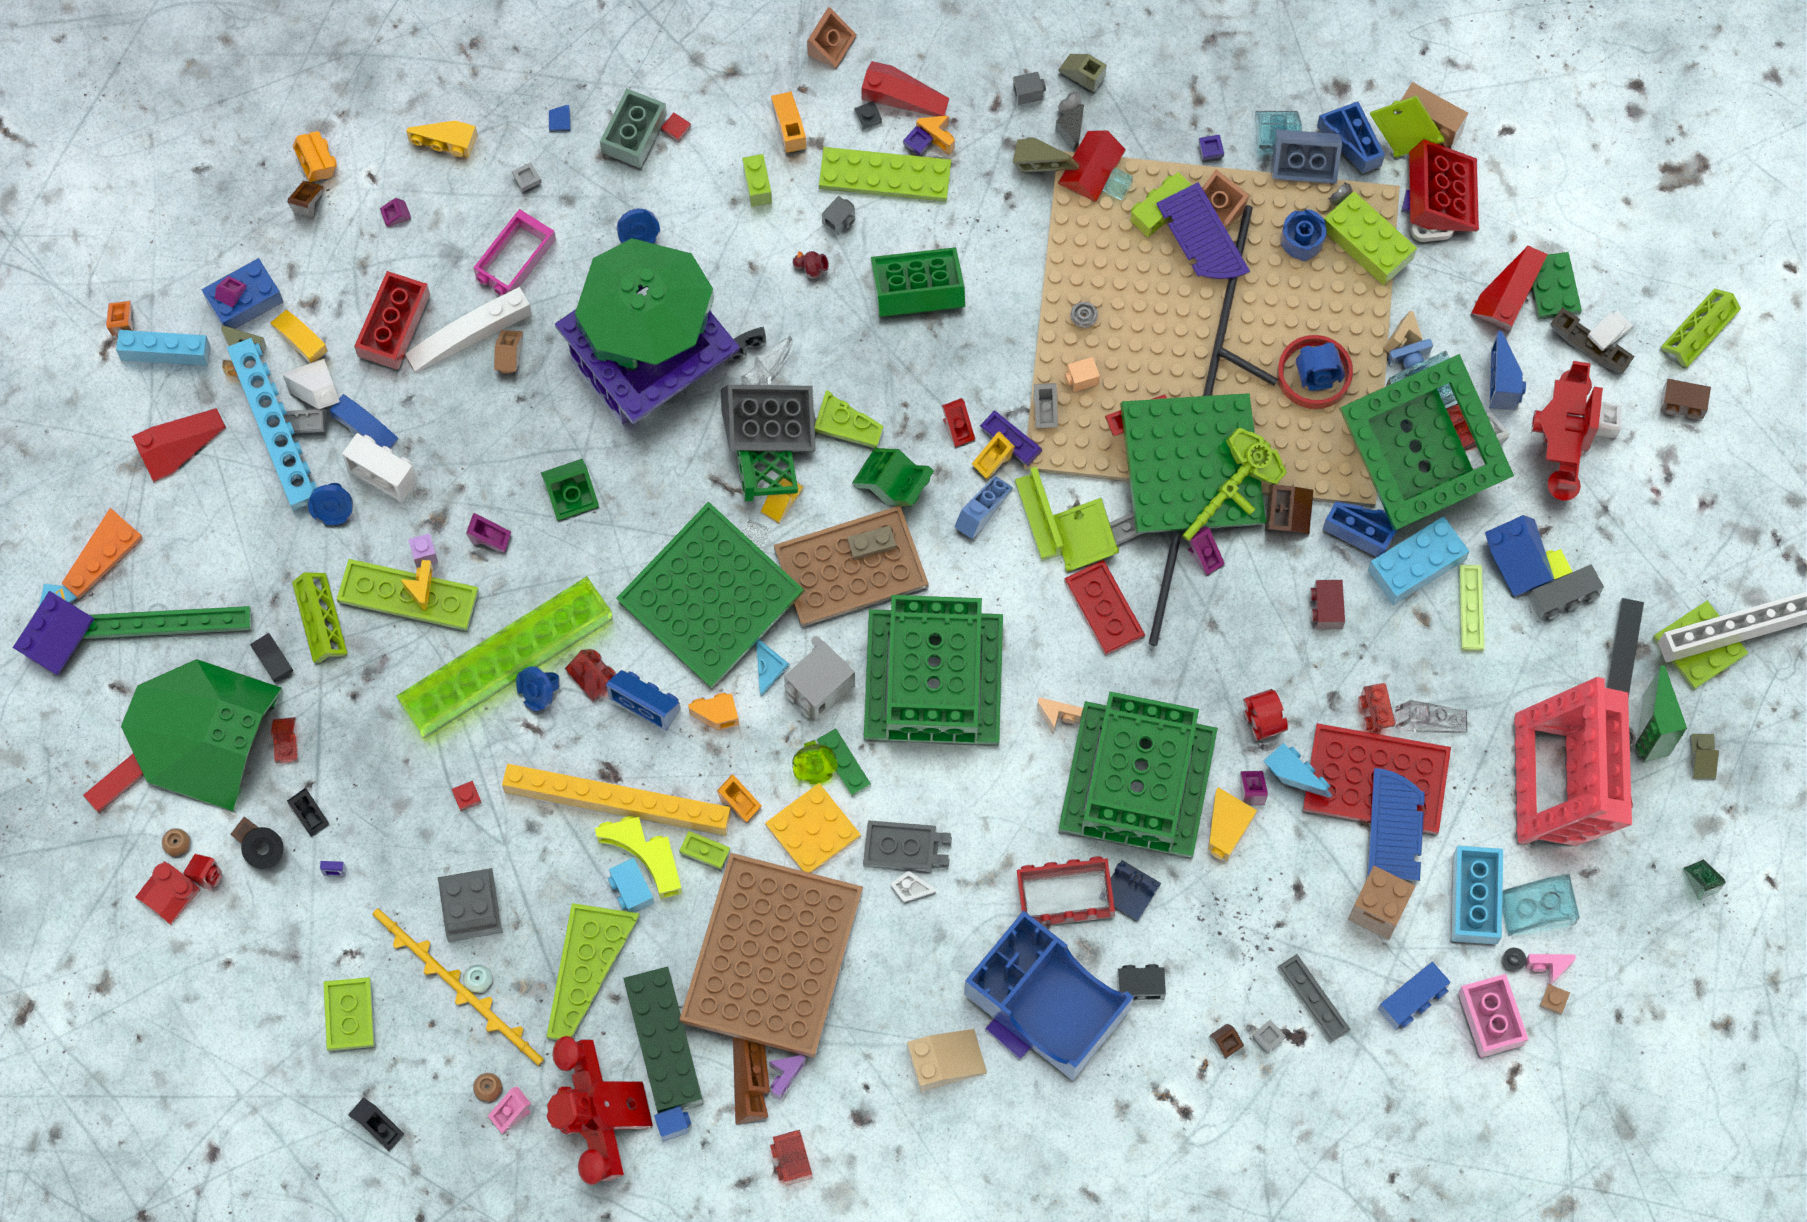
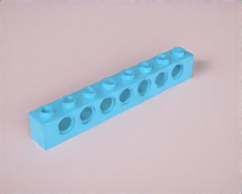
[227,338,317,511]

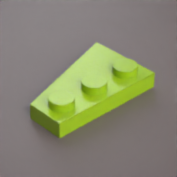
[814,390,883,448]

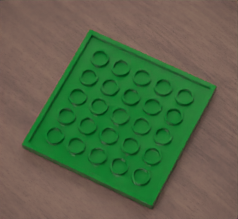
[1120,393,1266,534]
[616,501,805,689]

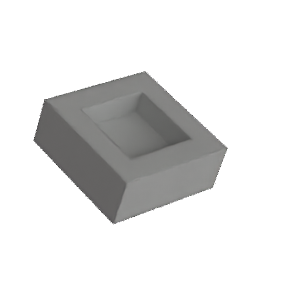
[512,162,542,192]
[1252,1020,1286,1053]

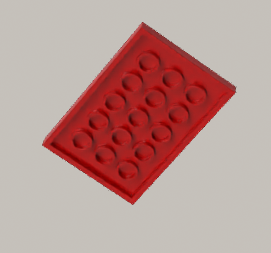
[1303,723,1451,835]

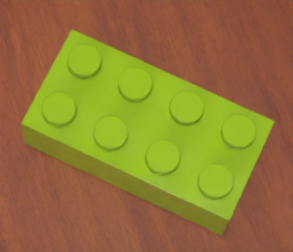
[1324,191,1417,286]

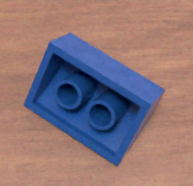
[606,670,681,731]

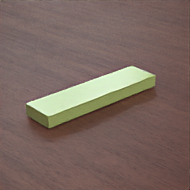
[1459,565,1485,652]

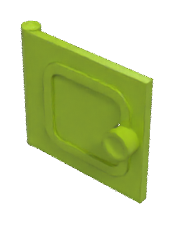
[1370,96,1444,158]
[1053,497,1119,572]

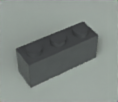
[1529,564,1604,620]

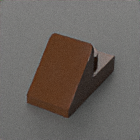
[287,180,324,217]

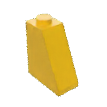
[1208,787,1257,861]

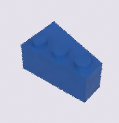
[1317,101,1385,173]
[1322,502,1398,557]

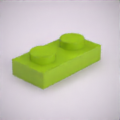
[679,831,731,870]

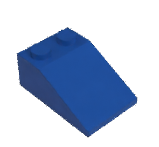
[1489,331,1526,410]
[1485,515,1555,597]

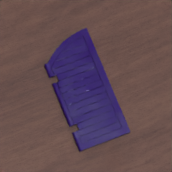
[1156,182,1250,279]

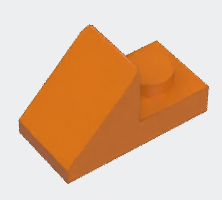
[106,301,134,336]

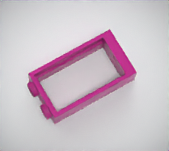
[473,209,556,296]

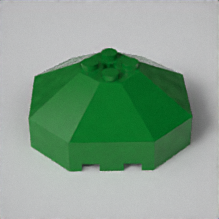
[575,238,714,369]

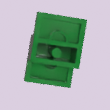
[852,448,934,506]

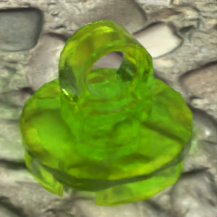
[792,740,838,785]

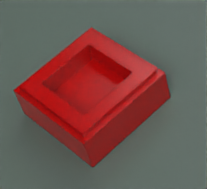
[661,112,691,142]

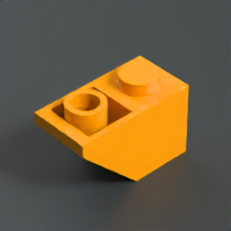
[688,693,739,731]

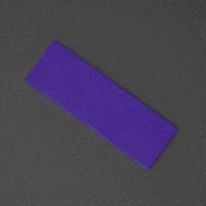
[980,410,1043,466]

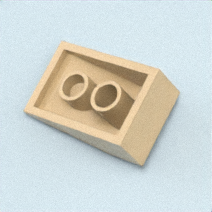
[907,1029,987,1092]

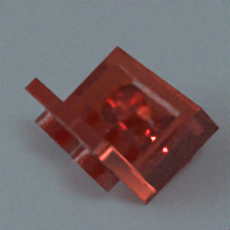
[565,649,616,701]
[1358,683,1396,734]

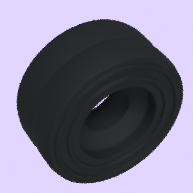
[241,827,284,869]

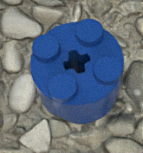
[1281,209,1326,261]
[1296,343,1345,391]

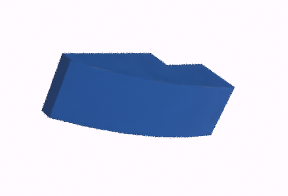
[330,394,398,449]

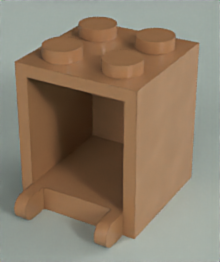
[1348,866,1416,940]

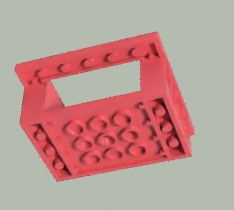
[1514,677,1632,846]

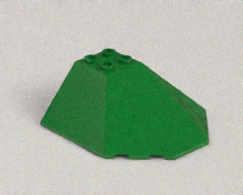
[121,659,282,812]

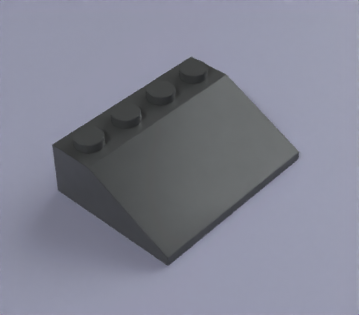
[721,384,816,452]

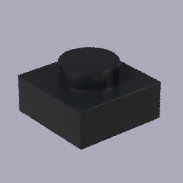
[854,101,882,130]

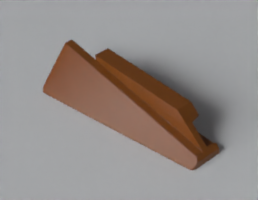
[733,1037,770,1125]

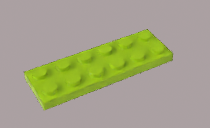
[819,147,951,202]
[336,559,479,631]

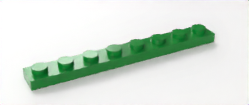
[82,606,251,639]

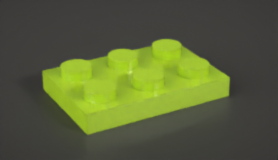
[323,977,374,1051]

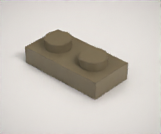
[847,525,896,560]

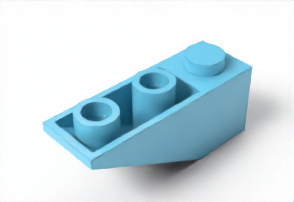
[1264,743,1332,798]

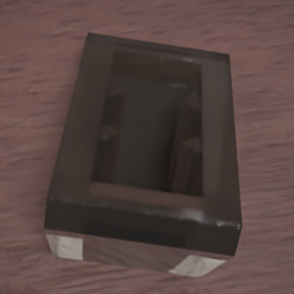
[1055,104,1084,152]

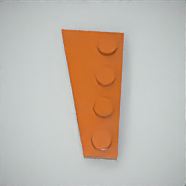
[62,508,143,600]

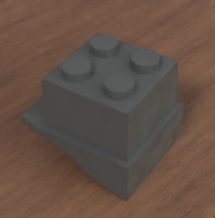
[437,868,503,942]

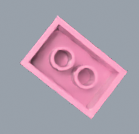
[1458,974,1528,1058]

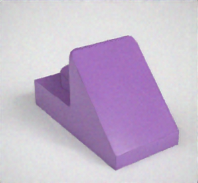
[769,1055,806,1101]

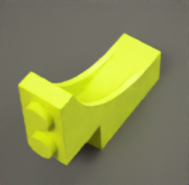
[595,816,682,900]

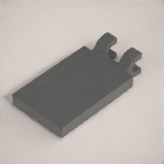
[863,820,952,872]

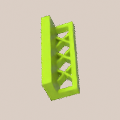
[1661,288,1741,368]
[1015,466,1063,561]
[292,572,348,663]

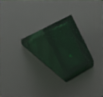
[1684,859,1726,900]

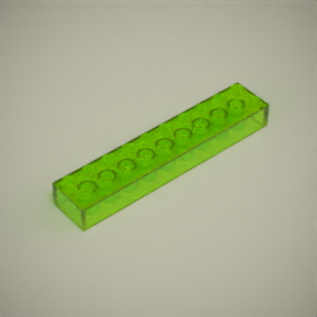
[396,576,613,739]

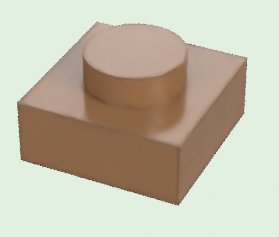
[1539,984,1570,1015]

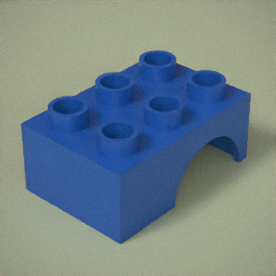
[964,910,1134,1080]

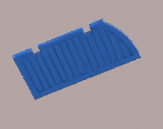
[1368,768,1425,881]

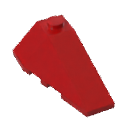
[132,408,226,482]

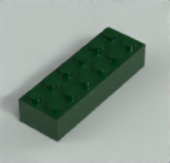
[623,966,704,1114]

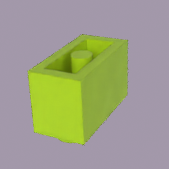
[742,154,772,207]

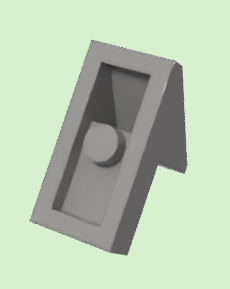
[1033,383,1058,428]

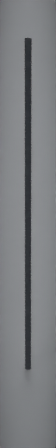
[1149,205,1253,646]

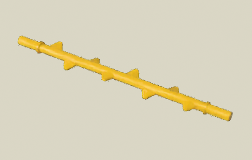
[372,908,545,1066]

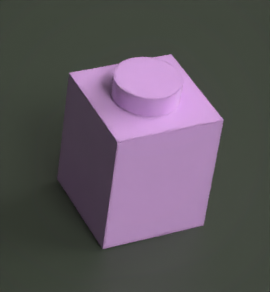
[408,533,438,567]

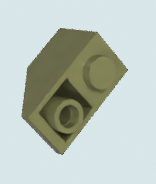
[1058,54,1107,92]

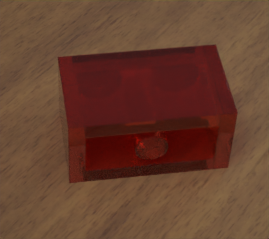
[770,1129,813,1186]

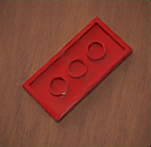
[1064,560,1145,656]

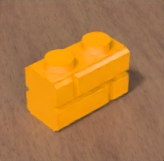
[292,131,337,182]

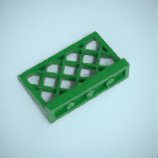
[736,451,798,502]

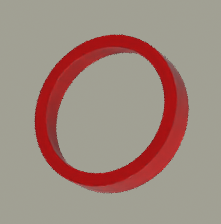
[1277,335,1353,409]

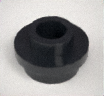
[1503,947,1526,971]

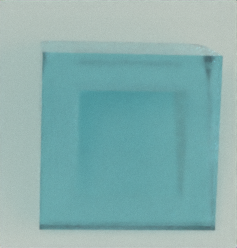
[1103,167,1133,200]

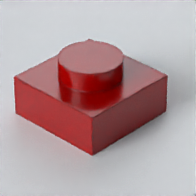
[452,781,482,812]

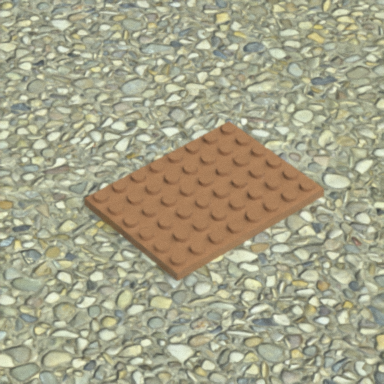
[679,853,863,1058]

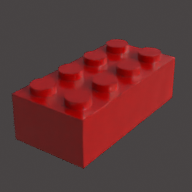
[354,271,430,370]

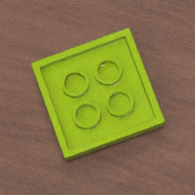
[1653,600,1748,691]

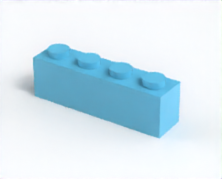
[116,330,210,366]

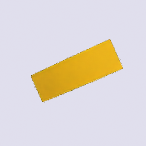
[270,309,328,363]

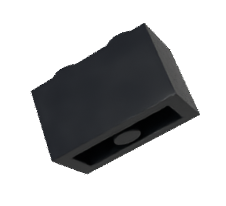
[1117,964,1166,1001]

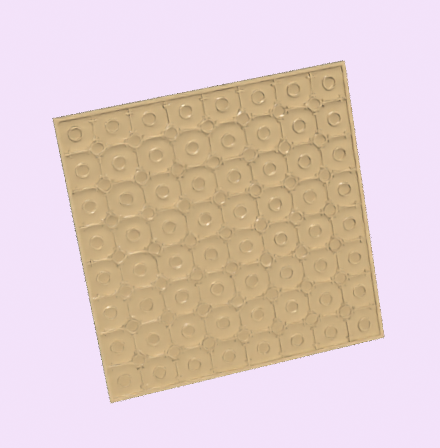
[1023,151,1400,507]

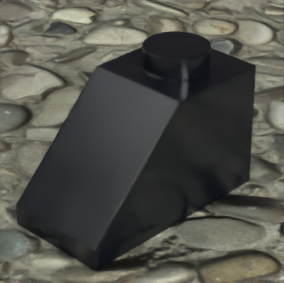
[348,1097,404,1151]

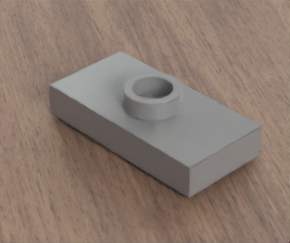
[283,409,326,434]

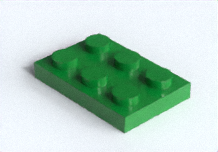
[1531,252,1582,320]

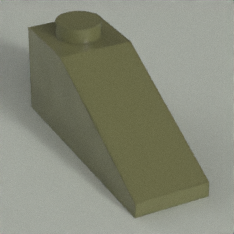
[1013,137,1079,172]

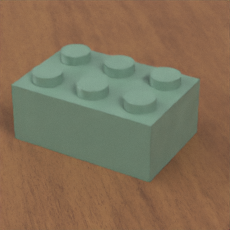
[600,88,667,168]

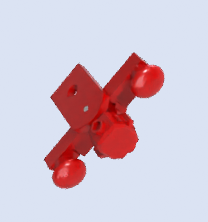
[1531,361,1603,501]
[547,1036,653,1185]

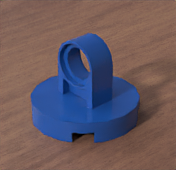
[616,208,660,244]
[308,483,353,525]
[516,666,560,711]

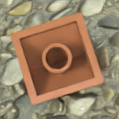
[807,7,857,68]
[1202,169,1250,228]

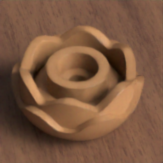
[161,828,190,857]
[473,1073,503,1102]

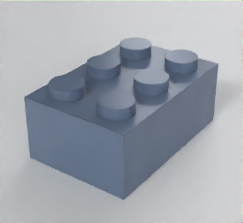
[1270,129,1342,184]

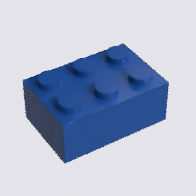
[201,258,283,329]

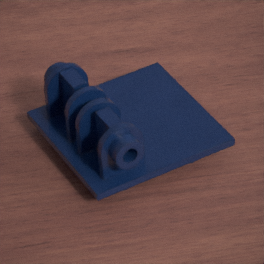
[1098,860,1161,921]

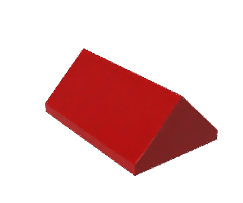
[1058,130,1126,202]

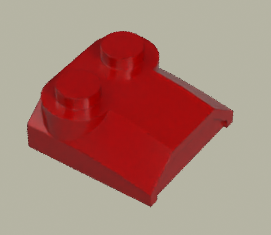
[135,861,200,925]

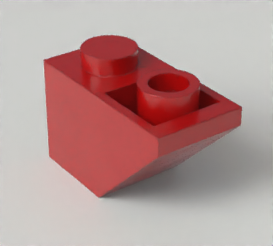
[183,853,222,891]

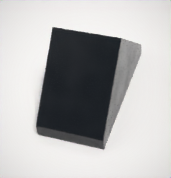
[287,788,329,836]

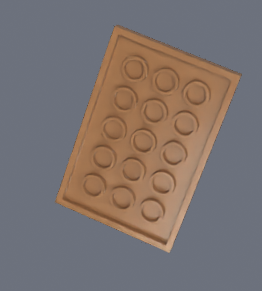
[774,506,929,627]

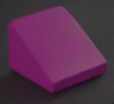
[380,198,411,227]
[215,276,247,307]

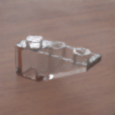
[1395,700,1468,733]

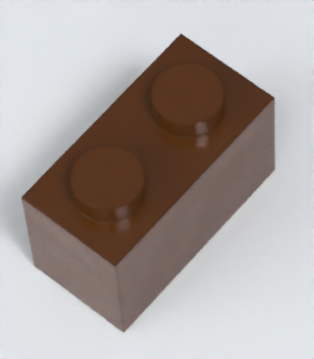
[1660,379,1711,420]

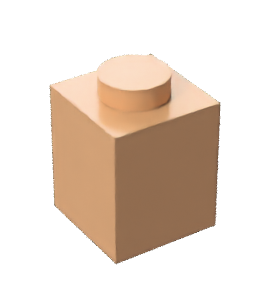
[1064,357,1100,392]

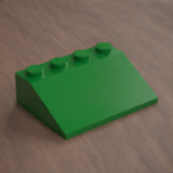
[871,247,966,317]
[1635,665,1687,762]

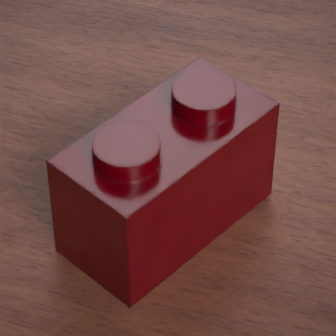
[1310,580,1345,630]

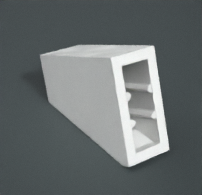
[282,359,340,409]

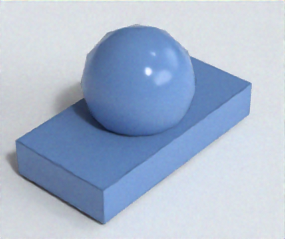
[1387,339,1433,373]

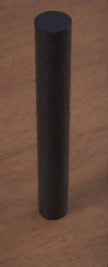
[1217,347,1278,386]

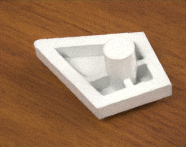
[890,871,936,903]

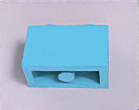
[607,858,654,913]

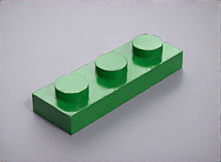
[817,728,871,797]

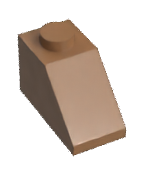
[494,330,523,373]

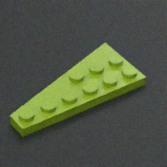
[546,903,640,1040]

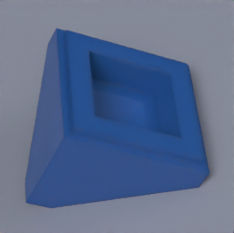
[549,105,571,131]

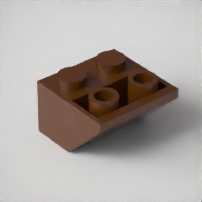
[1265,485,1314,534]

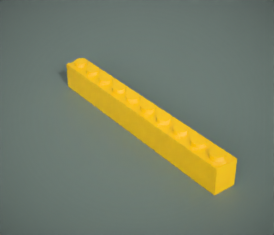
[502,763,731,836]

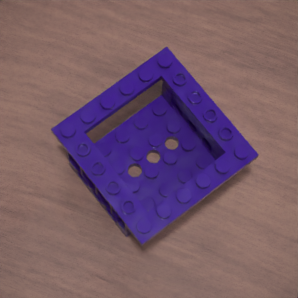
[554,286,740,425]

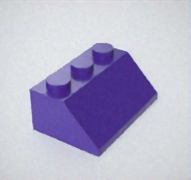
[12,591,95,675]

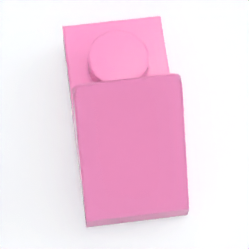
[1526,954,1576,985]
[488,1086,531,1134]

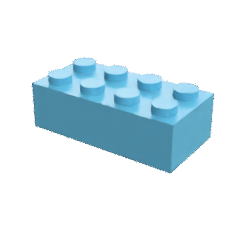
[1368,516,1470,605]
[1451,845,1503,945]

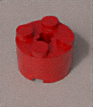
[1243,689,1288,741]

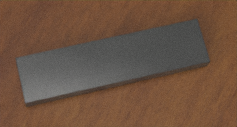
[1278,954,1351,1043]

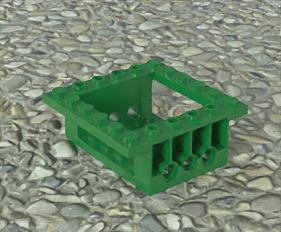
[1339,354,1514,530]
[864,595,1003,745]
[1058,691,1218,858]

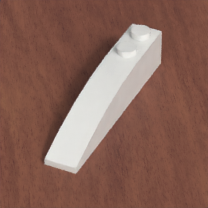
[405,287,532,373]

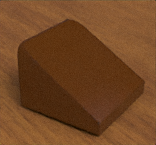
[1209,1024,1244,1058]

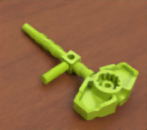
[1182,428,1287,541]

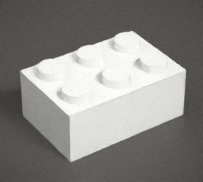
[342,433,417,503]

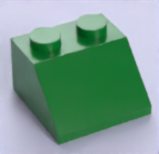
[540,459,599,521]

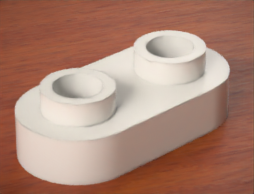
[1411,224,1454,242]

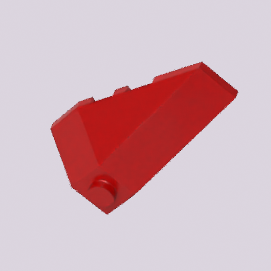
[861,61,949,117]
[1471,245,1548,332]

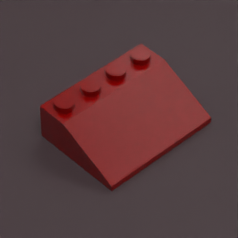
[1409,139,1479,232]

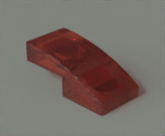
[1446,403,1477,451]

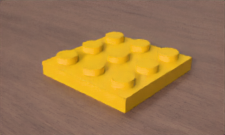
[765,783,861,873]

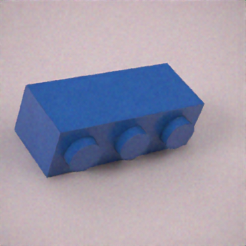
[1378,961,1451,1030]

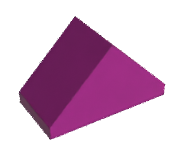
[1240,771,1268,806]

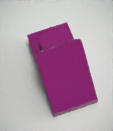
[466,513,511,553]
[1188,526,1225,575]

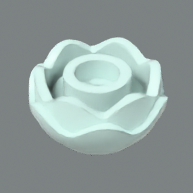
[463,965,493,993]

